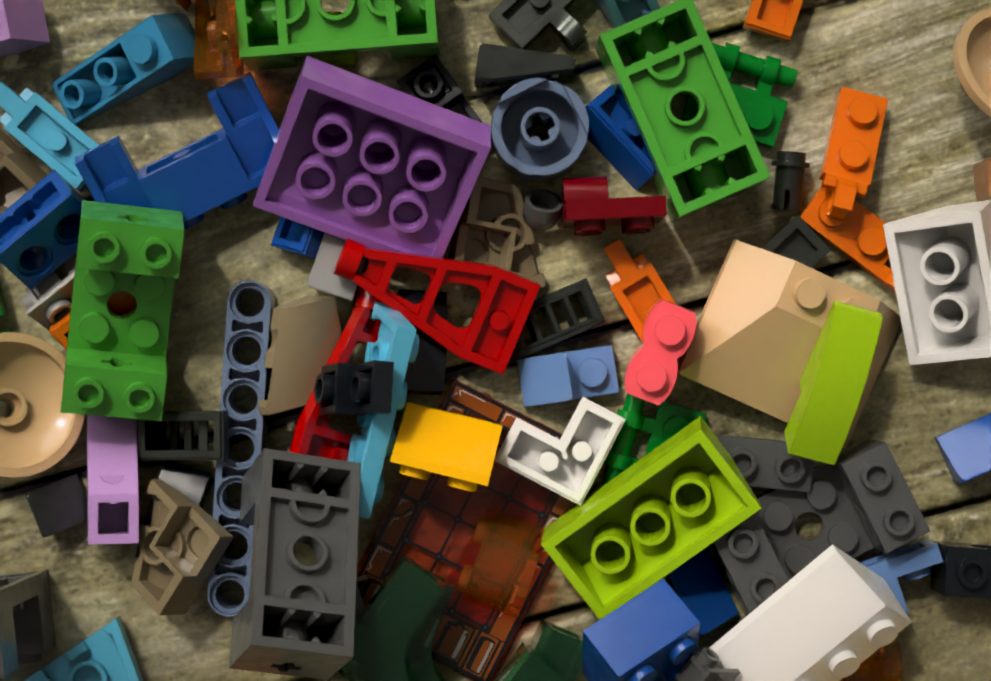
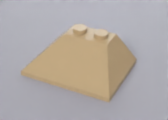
[678,240,901,449]

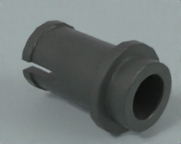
[771,151,810,211]

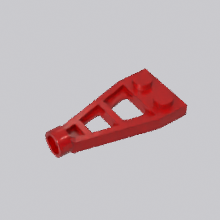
[333,238,541,375]
[289,287,383,461]

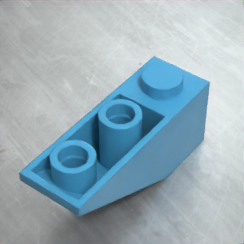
[51,13,207,125]

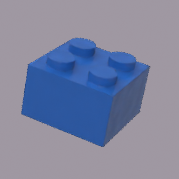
[582,578,700,681]

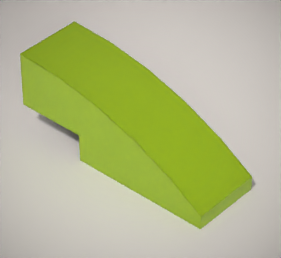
[784,301,883,465]

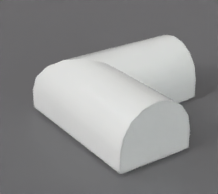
[494,397,626,506]

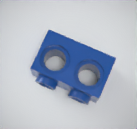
[0,169,85,289]

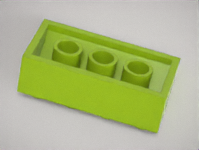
[541,416,762,620]

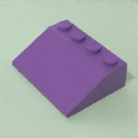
[252,56,491,258]

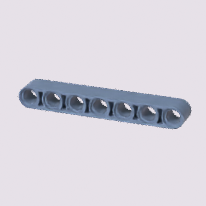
[207,280,277,617]

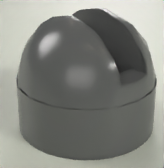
[523,189,563,231]

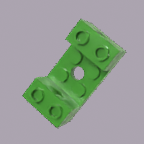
[235,0,440,71]
[595,0,771,223]
[61,200,185,421]

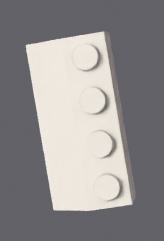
[709,544,911,681]

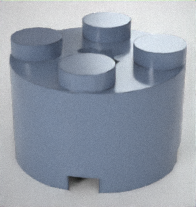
[491,78,589,182]

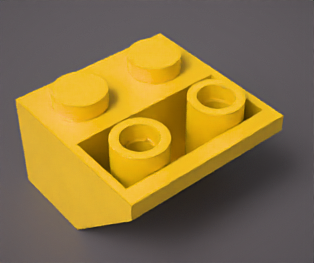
[390,402,503,492]

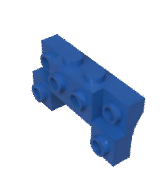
[75,72,279,230]

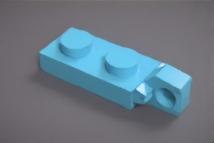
[0,81,99,192]

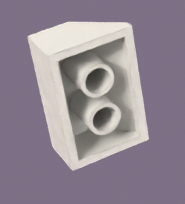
[883,200,991,365]

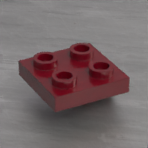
[562,176,667,236]

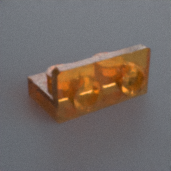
[193,0,244,80]

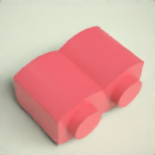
[624,299,696,406]

